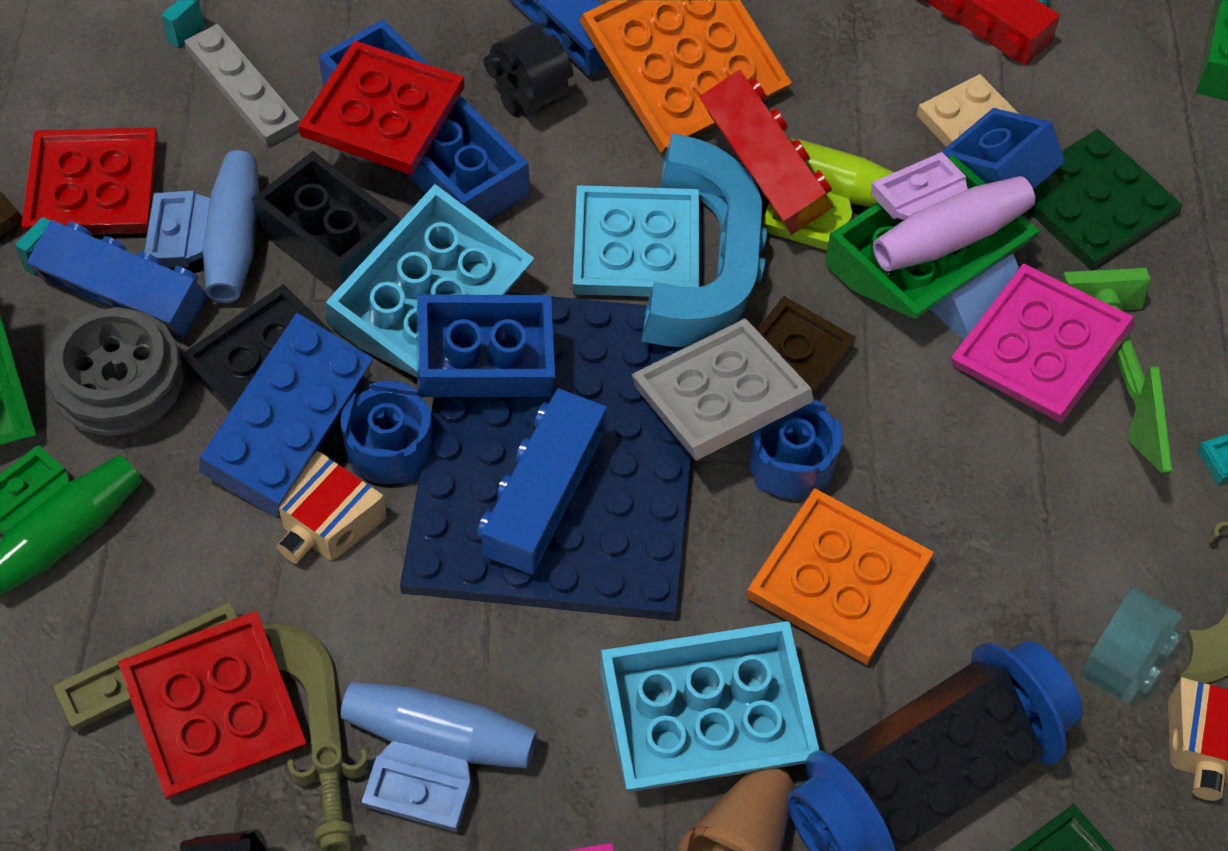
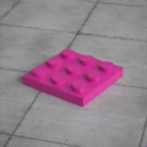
[951,263,1135,423]

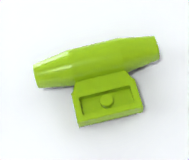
[761,138,894,250]

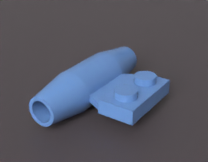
[144,150,259,303]
[341,681,537,832]

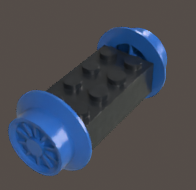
[786,641,1083,851]

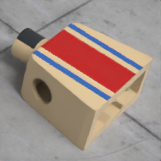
[276,451,387,564]
[1168,677,1228,801]

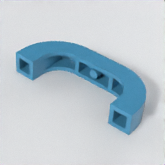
[642,133,767,347]

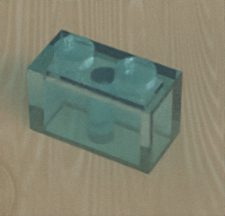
[1079,586,1182,705]

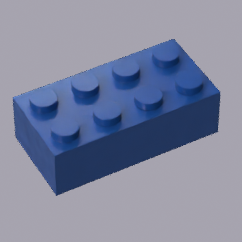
[199,313,374,518]

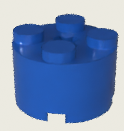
[341,380,434,484]
[748,399,843,499]

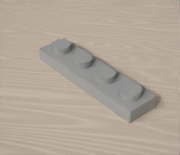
[184,24,300,148]

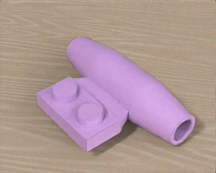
[871,152,1035,272]

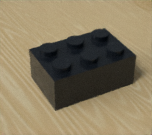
[252,151,401,291]

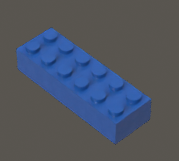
[318,19,530,222]

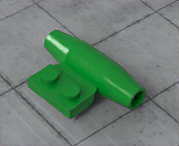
[0,445,142,597]

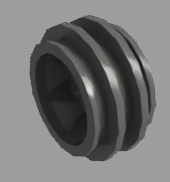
[45,307,183,436]

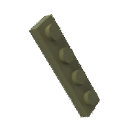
[52,602,238,732]

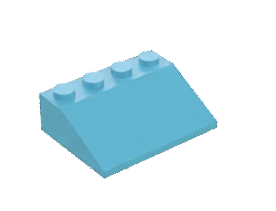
[326,184,535,377]
[599,621,819,793]

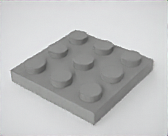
[632,318,814,461]

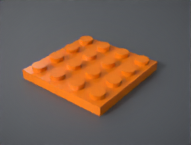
[579,0,792,153]

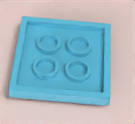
[573,185,699,297]

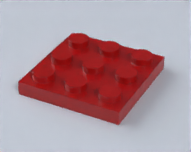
[298,40,465,175]
[21,127,159,235]
[118,611,307,800]

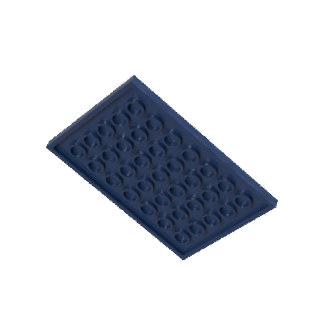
[400,292,691,621]

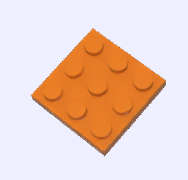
[746,488,934,665]

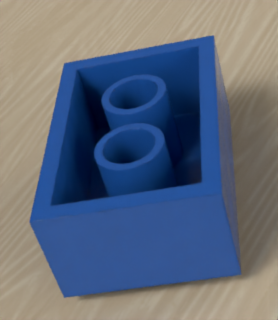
[416,294,555,397]

